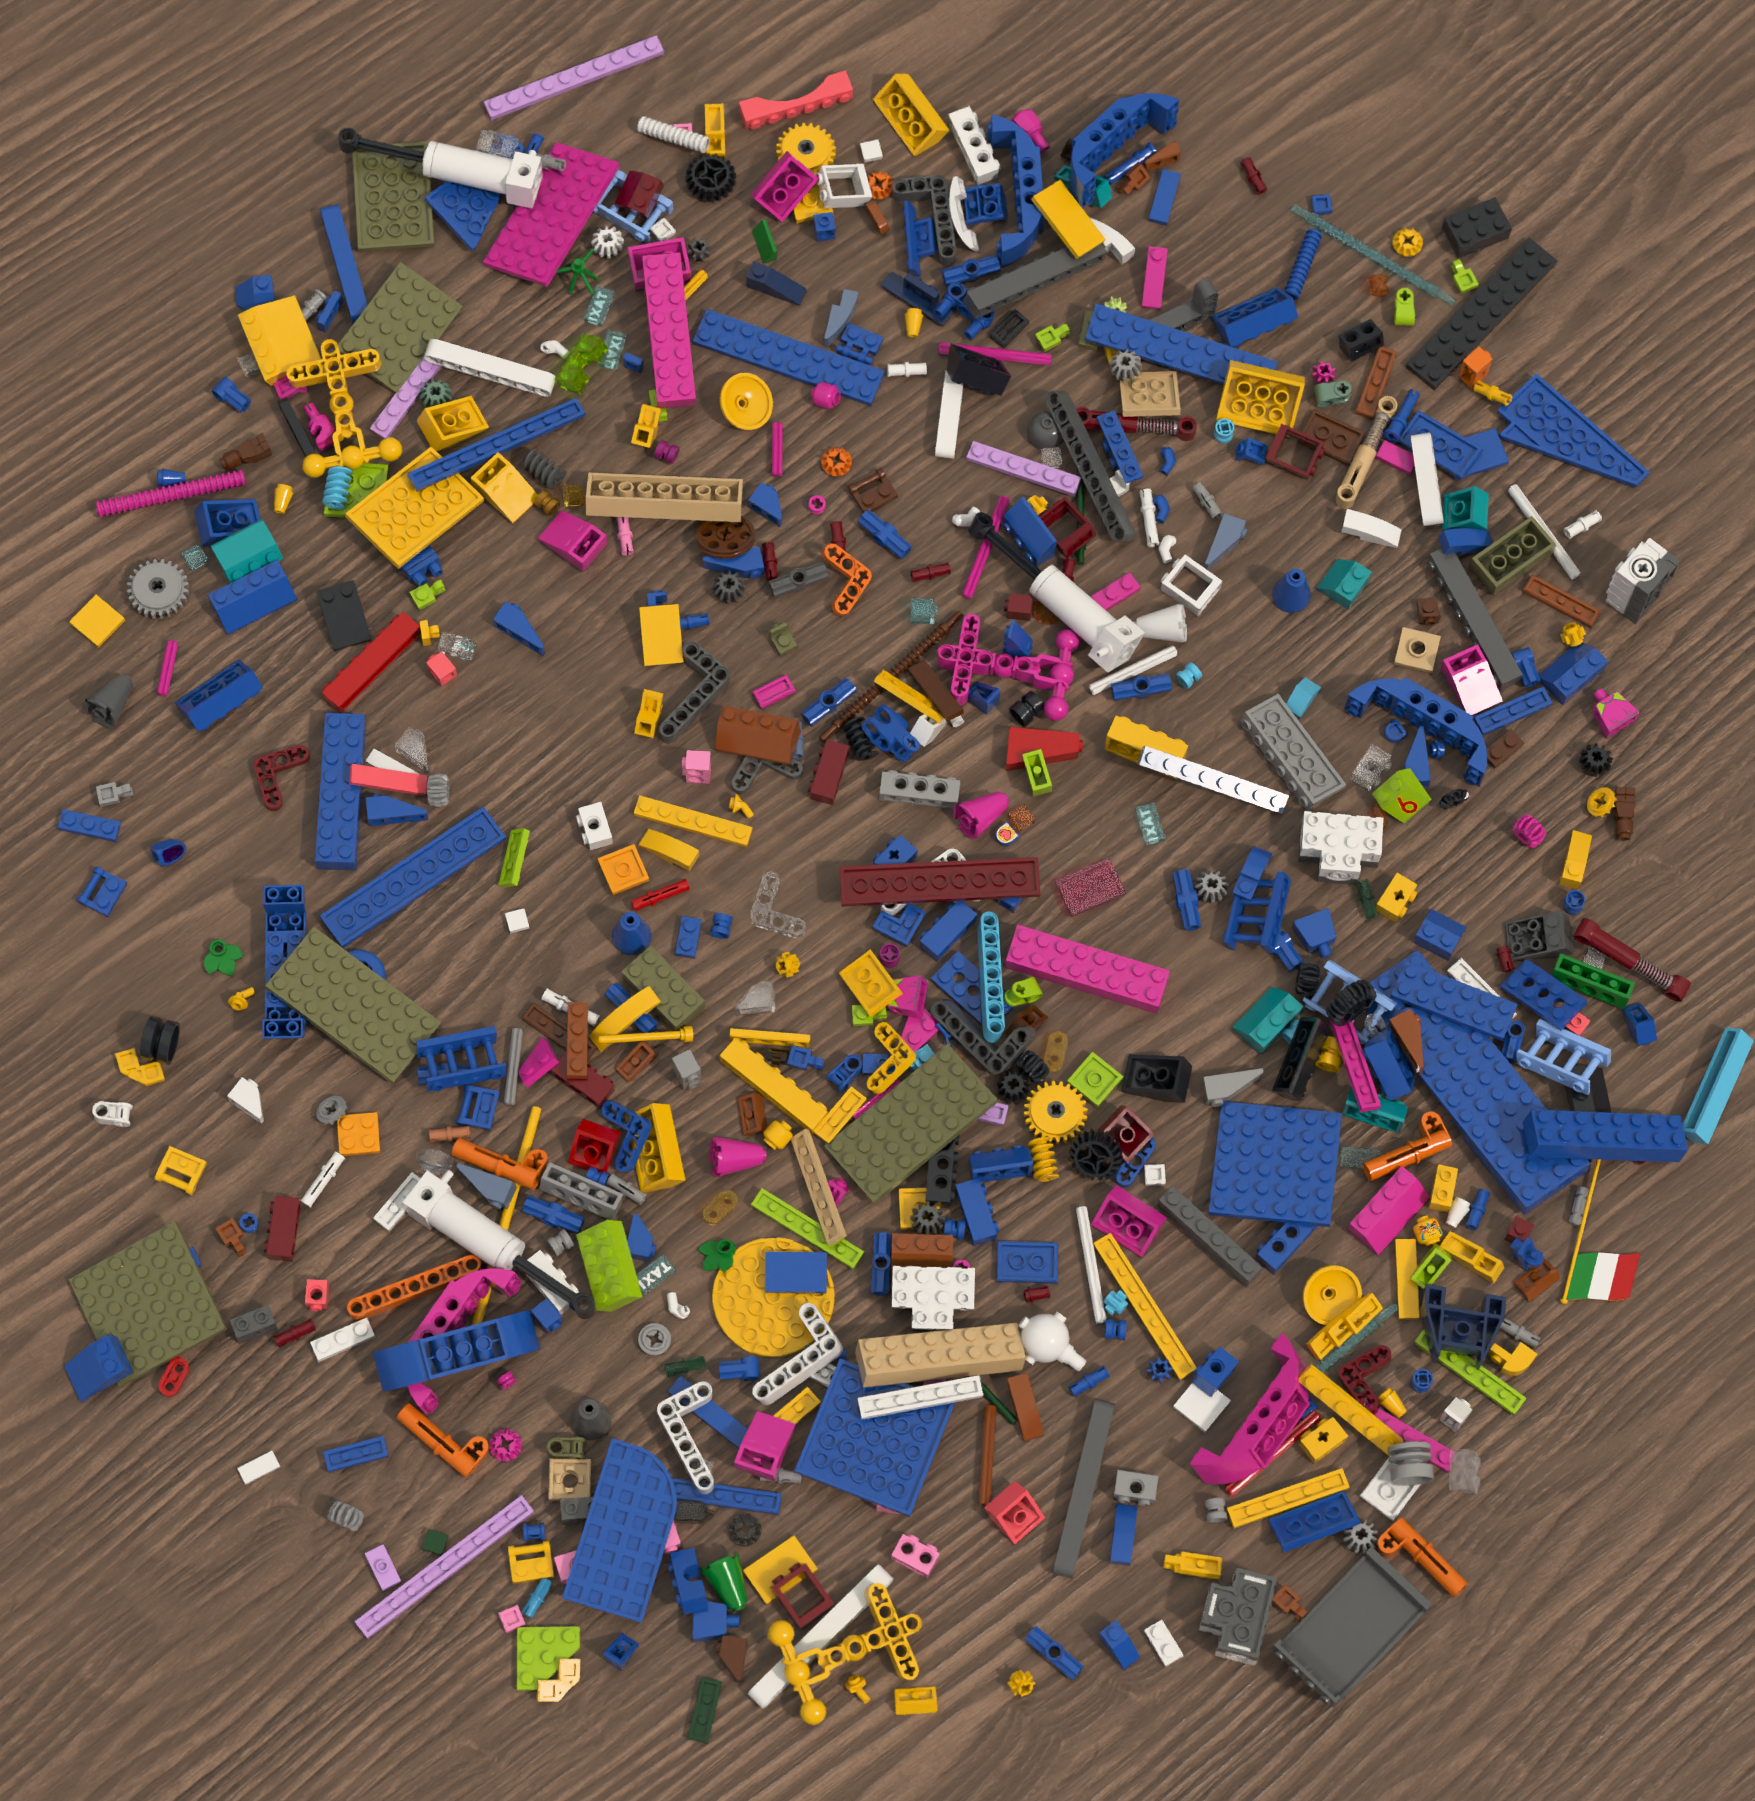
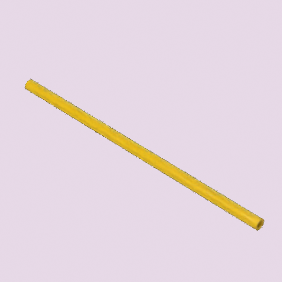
[471,1106,542,1325]

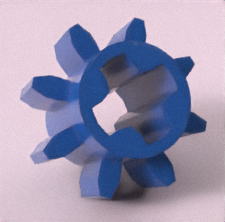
[1147,1357,1173,1384]

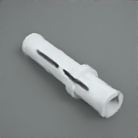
[1139,489,1159,547]
[541,988,600,1027]
[300,1151,345,1208]

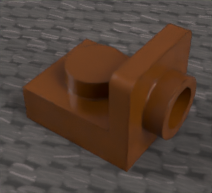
[1417,599,1441,626]

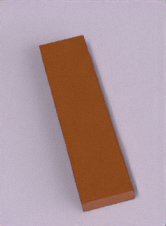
[1355,347,1397,420]
[1522,574,1600,629]

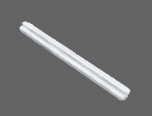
[1508,484,1580,579]
[1076,1206,1106,1324]

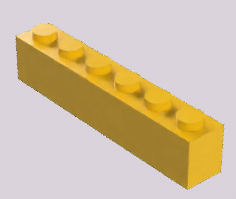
[720,1038,828,1135]

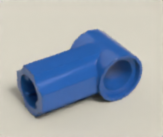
[211,377,251,413]
[1511,647,1541,688]
[1501,1021,1525,1063]
[719,1357,760,1381]

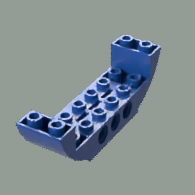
[1069,93,1180,208]
[987,115,1045,268]
[1344,677,1487,787]
[262,885,307,1039]
[373,1310,540,1392]

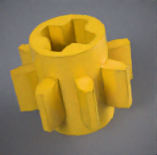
[1027,495,1048,516]
[1560,622,1586,647]
[775,952,800,977]
[1008,1670,1035,1697]

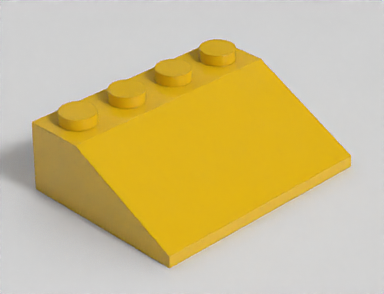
[238,296,321,387]
[1216,360,1305,437]

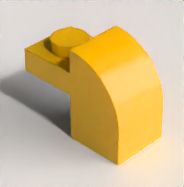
[631,403,662,448]
[634,689,664,738]
[1488,1342,1537,1376]

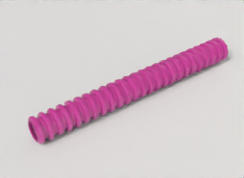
[96,469,246,518]

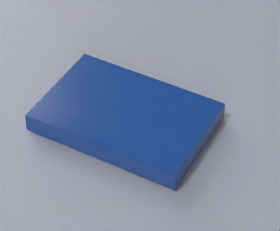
[1452,428,1509,481]
[996,1241,1058,1284]
[765,1252,827,1294]

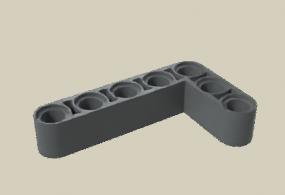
[892,175,956,266]
[1150,278,1218,331]
[660,641,730,744]
[931,999,1036,1074]

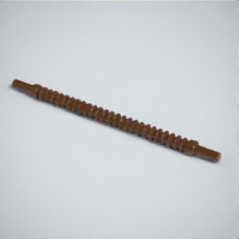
[819,611,963,743]

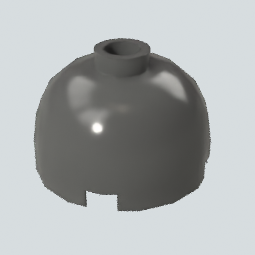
[1027,411,1064,451]

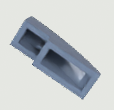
[824,289,859,347]

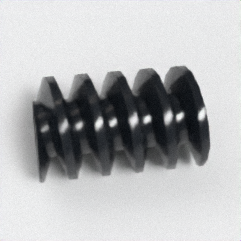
[843,717,878,761]

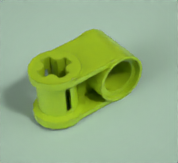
[1394,288,1415,326]
[1003,977,1043,1007]

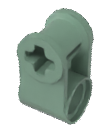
[1313,381,1351,407]

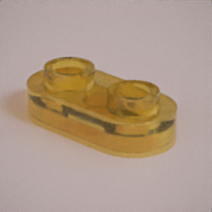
[1044,1031,1068,1071]
[703,1190,738,1225]

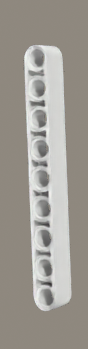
[748,1564,894,1709]

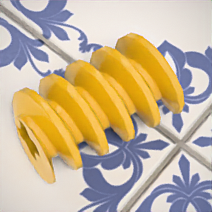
[1028,1137,1059,1182]

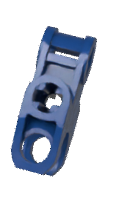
[861,705,920,762]

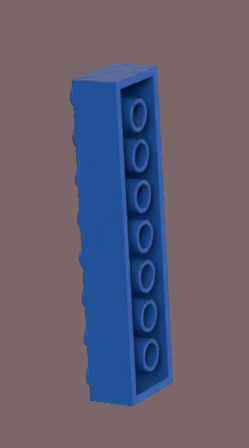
[315,713,367,870]
[1523,1110,1688,1162]

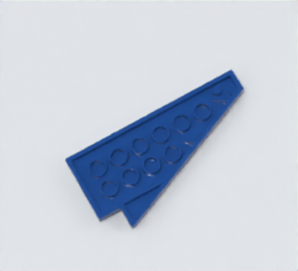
[1497,373,1650,488]

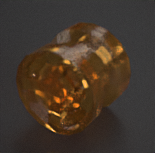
[1369,274,1389,296]

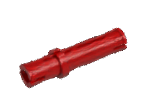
[630,879,690,912]

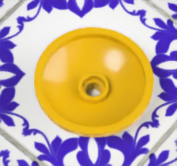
[720,373,773,430]
[1302,1265,1362,1325]

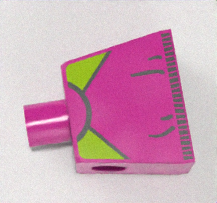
[1593,688,1639,739]
[887,976,928,1018]

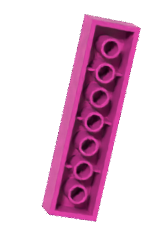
[642,253,696,408]
[1005,924,1170,1014]

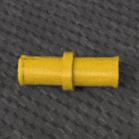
[1474,380,1512,406]

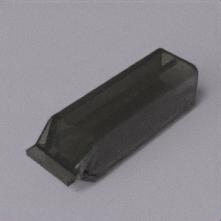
[673,1500,714,1524]

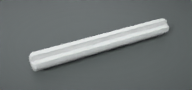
[1089,646,1177,695]

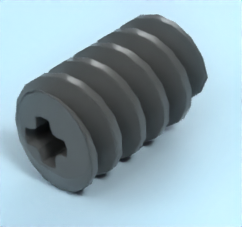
[523,448,567,489]

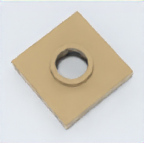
[1394,627,1441,674]
[549,1459,591,1501]

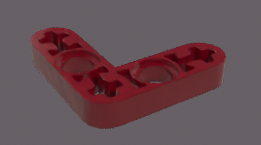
[254,745,310,811]
[1338,1345,1391,1415]

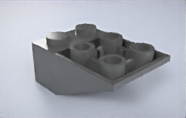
[1505,911,1574,961]

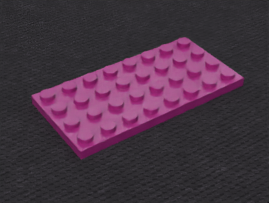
[483,142,620,287]

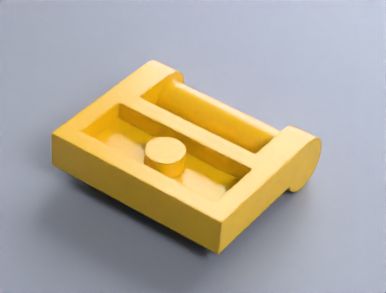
[155,1146,207,1195]
[508,1540,554,1584]

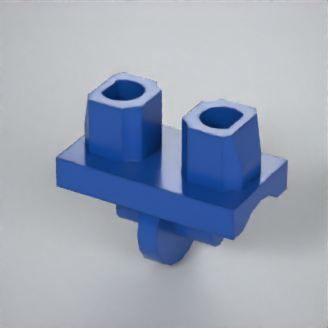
[1510,1237,1544,1271]

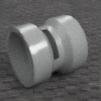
[546,1229,574,1257]
[1204,1498,1227,1523]

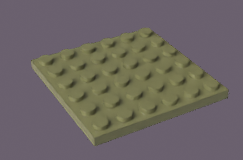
[69,1221,228,1387]

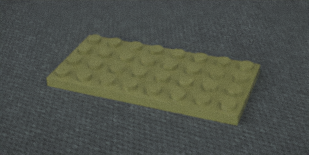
[265,927,442,1084]
[824,1044,999,1205]

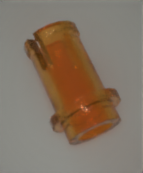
[1373,804,1388,830]

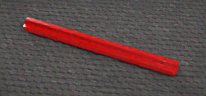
[1225,1411,1321,1497]

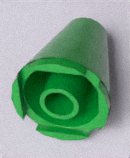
[700,1551,748,1612]

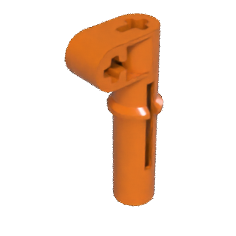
[1362,1111,1452,1181]
[452,1138,548,1190]
[396,1403,489,1478]
[1376,1517,1468,1598]

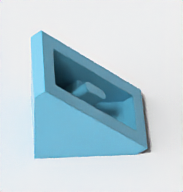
[1286,677,1322,718]

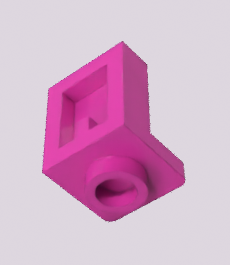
[273,374,308,399]
[828,1178,851,1207]

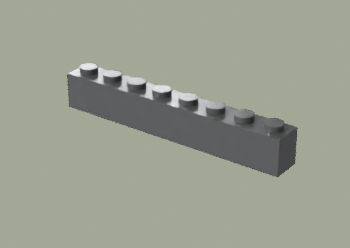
[964,244,1107,319]
[1427,548,1523,691]

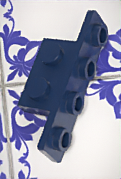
[882,272,953,326]

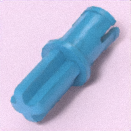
[521,1578,552,1619]

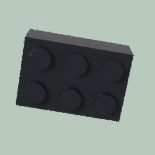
[1442,197,1512,259]

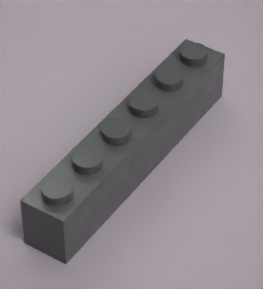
[1157,1186,1263,1288]

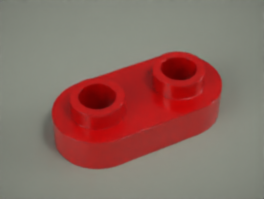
[159,1357,190,1397]

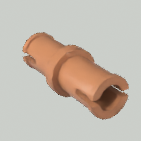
[429,1125,471,1142]

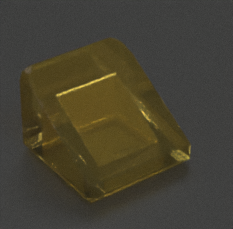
[563,484,584,507]

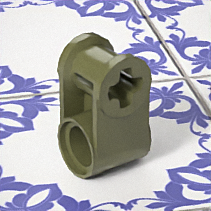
[547,1437,586,1459]

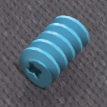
[322,467,353,510]

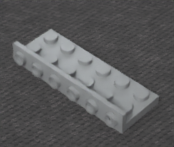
[1240,694,1346,811]

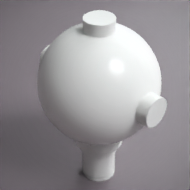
[1018,1312,1087,1372]

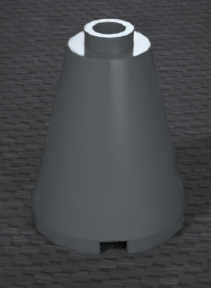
[83,674,133,728]
[570,1399,612,1441]

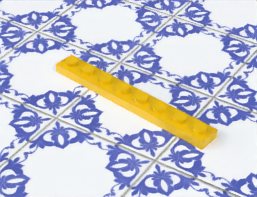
[1093,1233,1197,1380]

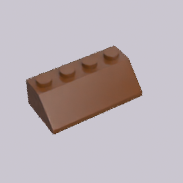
[715,706,801,765]

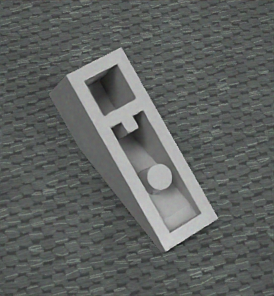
[1202,1068,1263,1107]

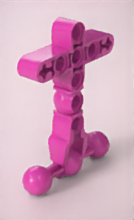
[937,614,1080,721]

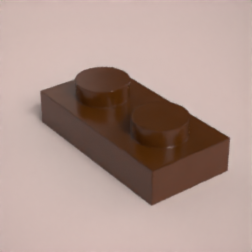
[1487,729,1524,769]

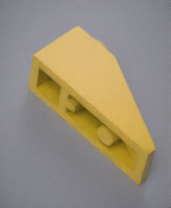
[1559,830,1592,890]

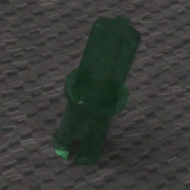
[1356,879,1377,919]
[665,1356,706,1377]

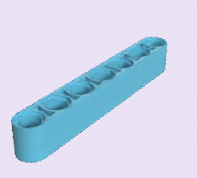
[977,911,1005,1043]

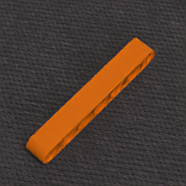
[347,1255,482,1321]

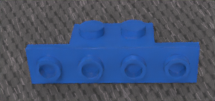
[903,200,937,276]
[1097,410,1144,484]

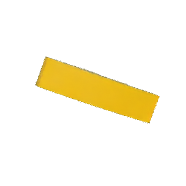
[1306,1292,1383,1360]

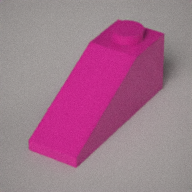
[1142,246,1168,310]

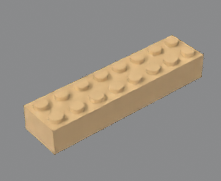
[586,473,743,522]
[855,1323,1026,1387]

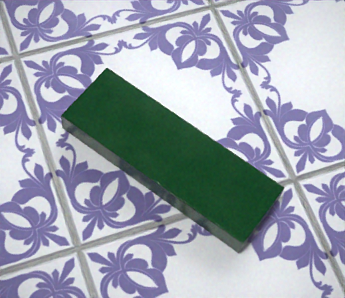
[687,1677,722,1744]

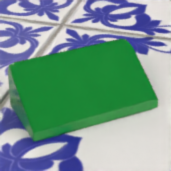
[752,219,777,263]

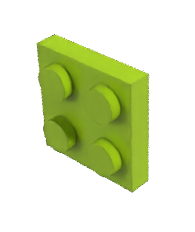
[1067,1051,1123,1108]

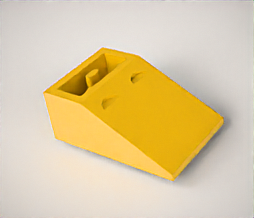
[471,452,538,524]

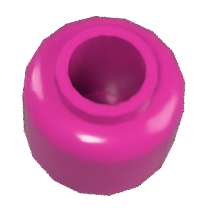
[811,382,841,409]

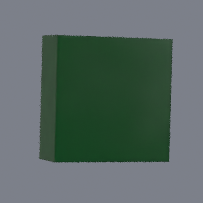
[422,1529,449,1556]

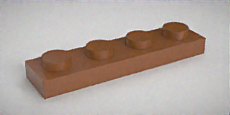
[566,1002,588,1079]

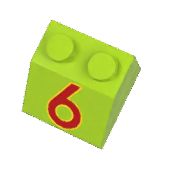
[1372,768,1432,823]

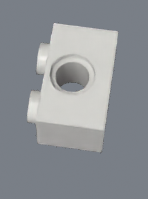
[576,802,613,850]

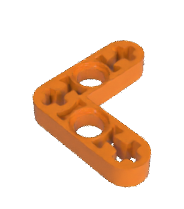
[822,544,872,616]

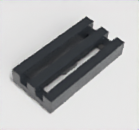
[990,309,1029,349]

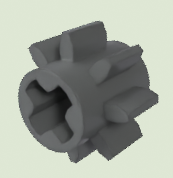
[687,238,710,262]

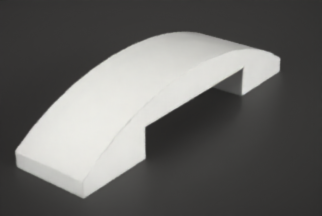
[949,176,980,252]

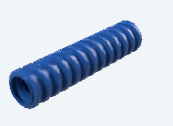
[1284,229,1322,300]

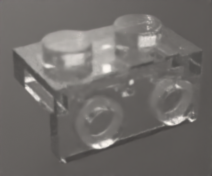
[1449,1449,1480,1495]

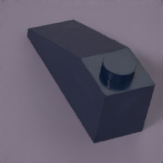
[746,261,807,306]

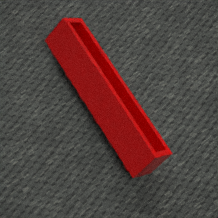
[322,612,421,713]

